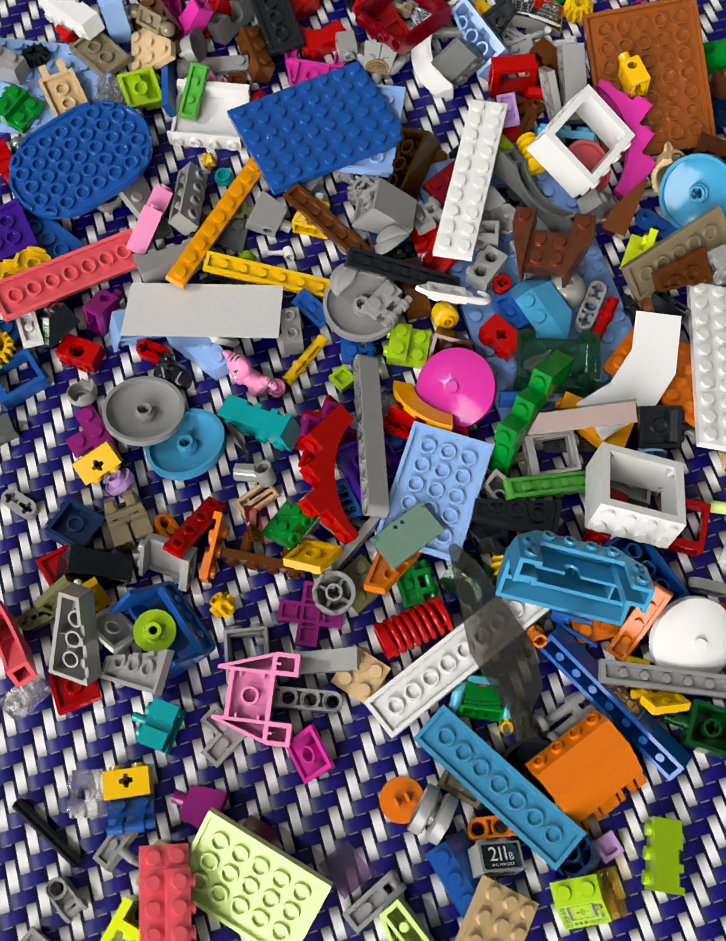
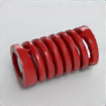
[372,595,453,661]

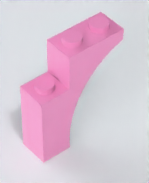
[126,184,174,255]

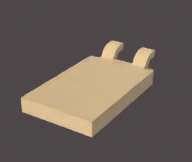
[38,58,88,118]

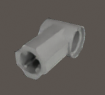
[233,460,277,487]

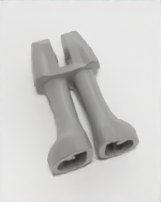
[531,691,598,743]

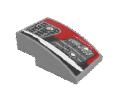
[509,0,564,37]

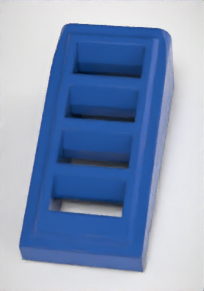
[335,477,362,521]

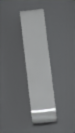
[273,686,343,714]

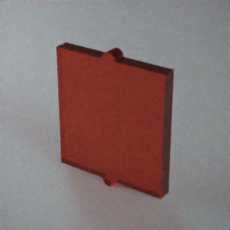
[244,505,265,544]

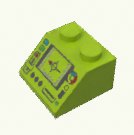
[550,871,613,930]

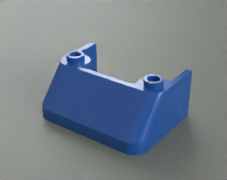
[110,581,216,680]

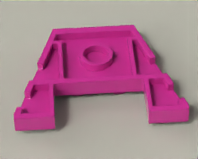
[284,49,349,86]

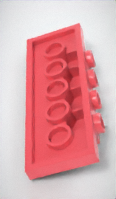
[139,843,196,941]

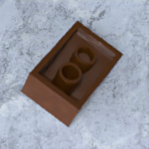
[600,179,648,240]

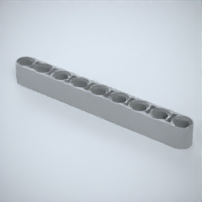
[353,354,389,518]

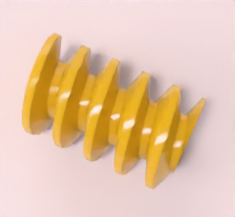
[517,132,546,175]

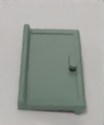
[369,501,445,570]

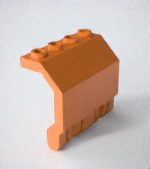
[525,709,647,831]

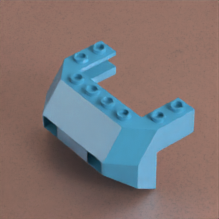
[495,530,656,626]

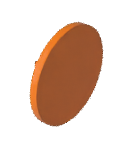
[379,776,423,824]

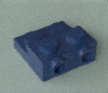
[44,497,106,547]

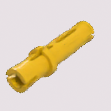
[282,334,328,386]

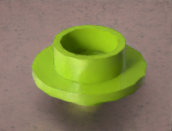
[133,609,177,651]

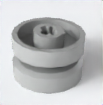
[407,783,459,846]

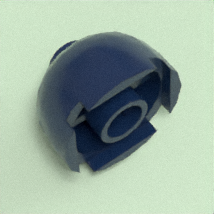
[557,834,600,878]

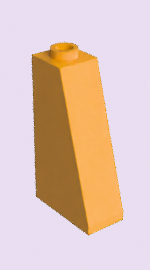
[554,391,634,448]

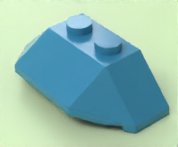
[508,280,573,353]

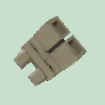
[103,489,156,552]

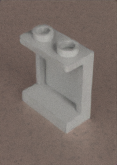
[137,532,198,592]

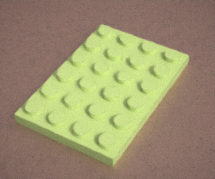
[188,807,334,941]

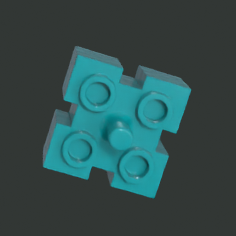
[131,697,187,755]

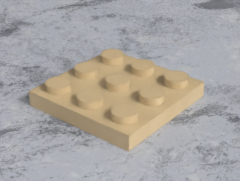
[455,875,539,941]

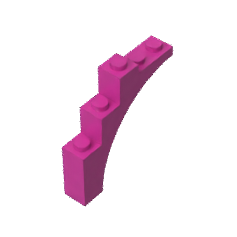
[595,79,657,201]

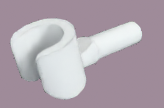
[267,246,295,261]

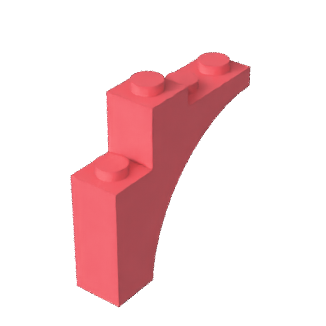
[0,600,38,688]

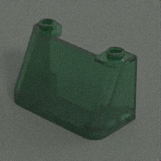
[513,328,601,395]

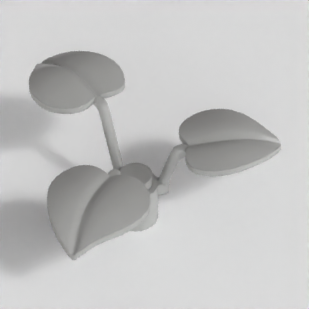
[329,226,409,297]

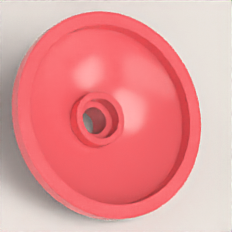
[567,139,611,196]

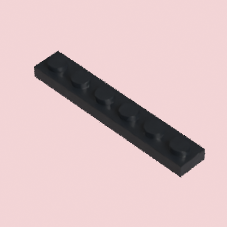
[344,246,460,287]

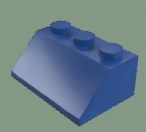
[424,829,494,919]

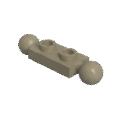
[128,3,175,37]

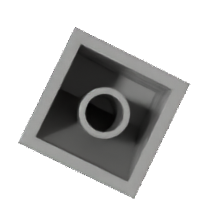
[352,177,417,234]

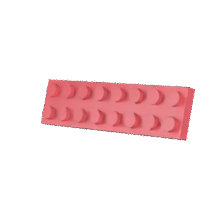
[0,228,142,323]

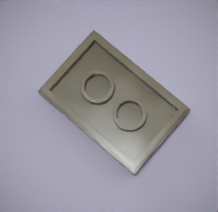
[69,31,132,81]

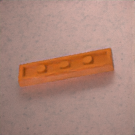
[606,581,673,662]

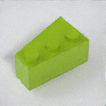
[641,816,685,896]

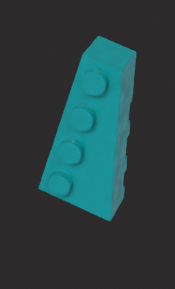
[217,394,300,452]

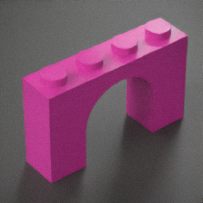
[164,0,214,43]

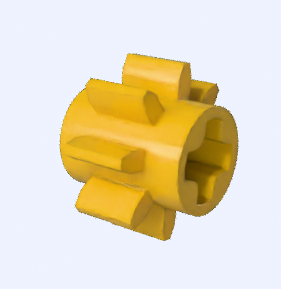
[209,592,236,619]

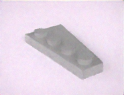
[118,174,172,240]
[99,649,174,696]

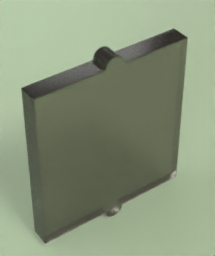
[226,422,249,461]

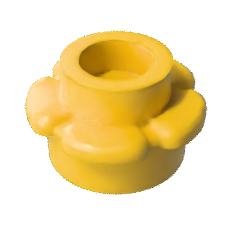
[201,152,217,170]

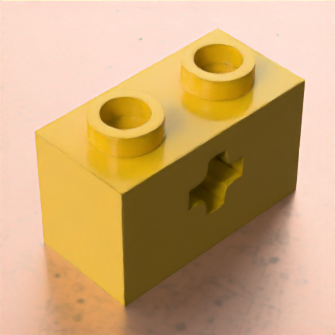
[72,439,123,485]
[102,762,154,802]

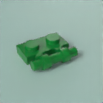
[396,559,439,610]

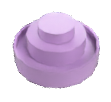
[105,468,134,496]

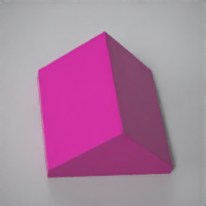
[286,724,336,784]

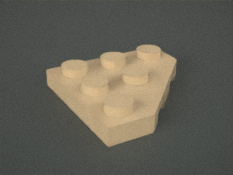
[131,27,176,72]

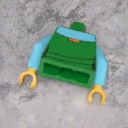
[448,667,514,733]

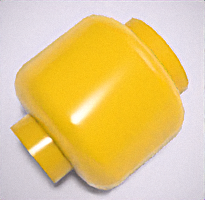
[431,301,459,329]

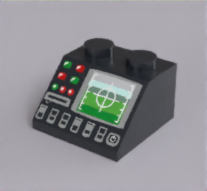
[39,302,81,349]

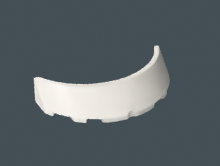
[411,0,476,99]

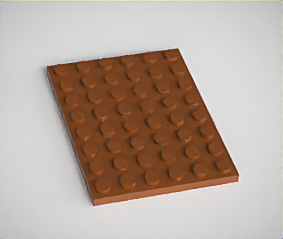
[582,0,717,163]

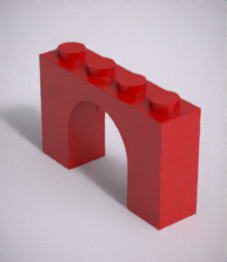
[288,0,347,61]

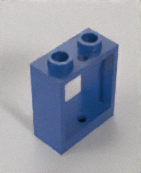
[0,349,51,410]

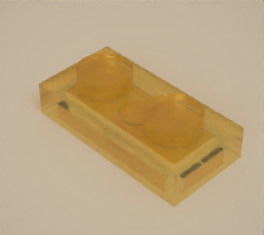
[594,866,628,919]

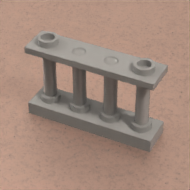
[299,481,381,572]

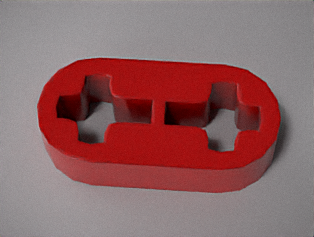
[136,339,171,365]

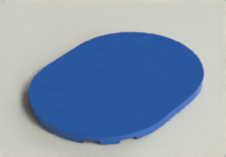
[8,100,153,219]

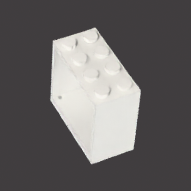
[526,84,635,198]
[584,442,686,549]

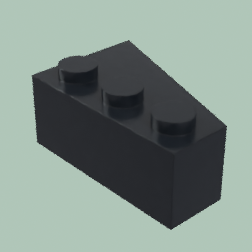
[55,544,134,587]

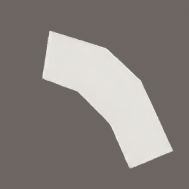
[576,311,682,440]

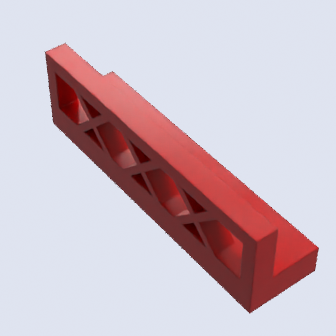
[383,403,469,440]

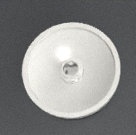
[649,596,726,674]

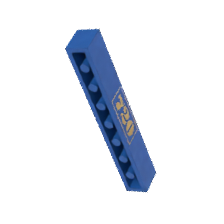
[538,625,692,781]

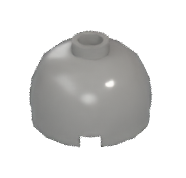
[550,272,586,309]
[312,571,356,616]

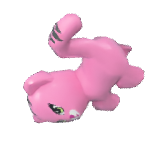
[222,350,278,397]

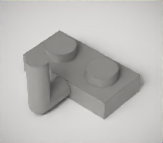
[92,831,139,873]

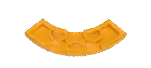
[392,380,453,432]

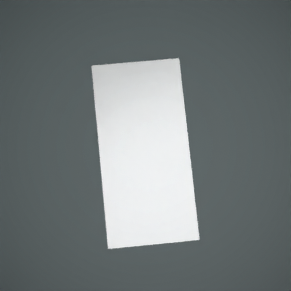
[120,283,283,338]

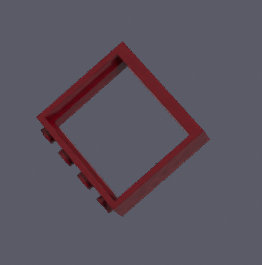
[354,0,452,56]

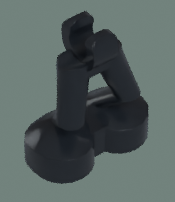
[153,352,193,390]

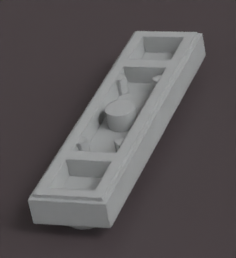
[177,55,249,78]

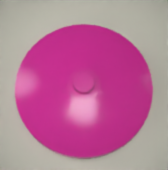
[416,348,497,428]

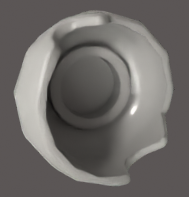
[491,204,516,235]
[66,378,98,407]

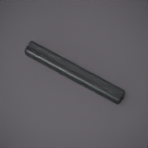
[12,798,83,868]

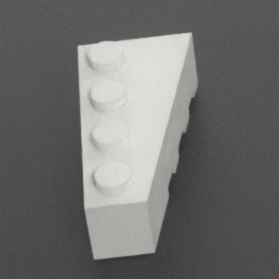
[39,0,105,41]

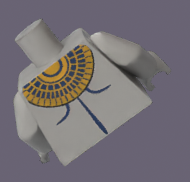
[356,40,411,84]

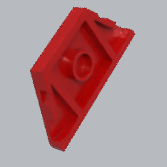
[351,0,410,40]
[410,223,458,274]

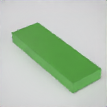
[178,62,210,121]

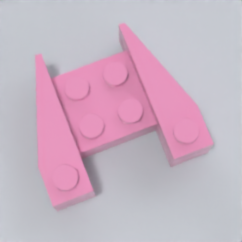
[211,652,303,748]

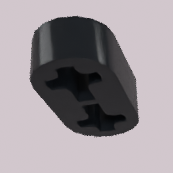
[495,184,523,209]

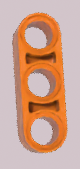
[466,816,519,842]

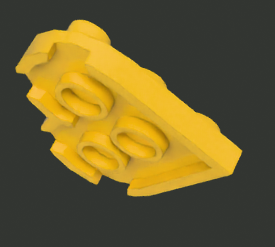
[0,246,51,280]

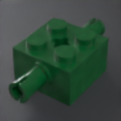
[661,699,726,760]

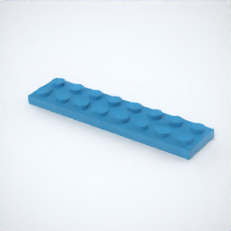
[413,704,587,871]

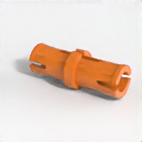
[526,622,547,648]

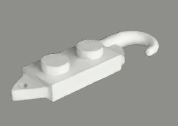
[415,281,492,305]

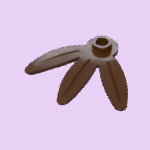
[494,94,545,138]

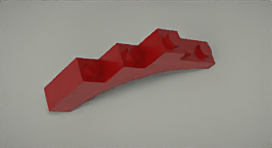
[297,403,359,545]

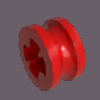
[492,275,511,295]

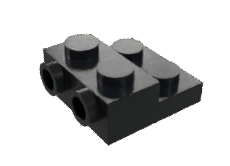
[637,405,685,448]

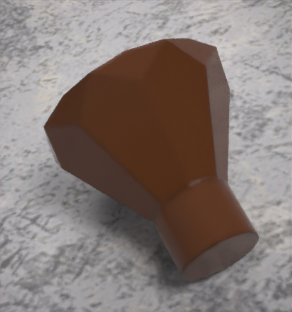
[432,149,447,164]

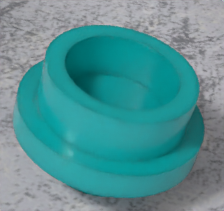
[214,168,233,186]

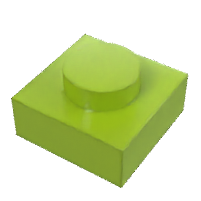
[328,364,354,393]

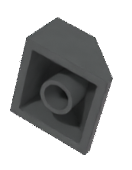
[431,36,486,86]

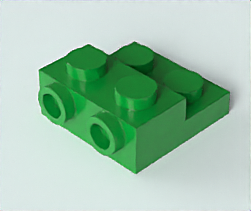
[0,83,46,134]
[261,501,317,551]

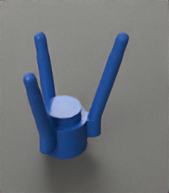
[551,610,598,648]

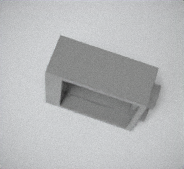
[521,430,583,476]
[223,623,271,684]

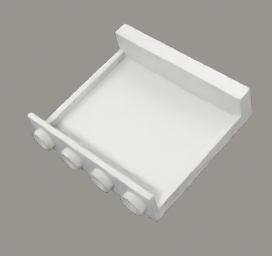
[167,79,251,151]

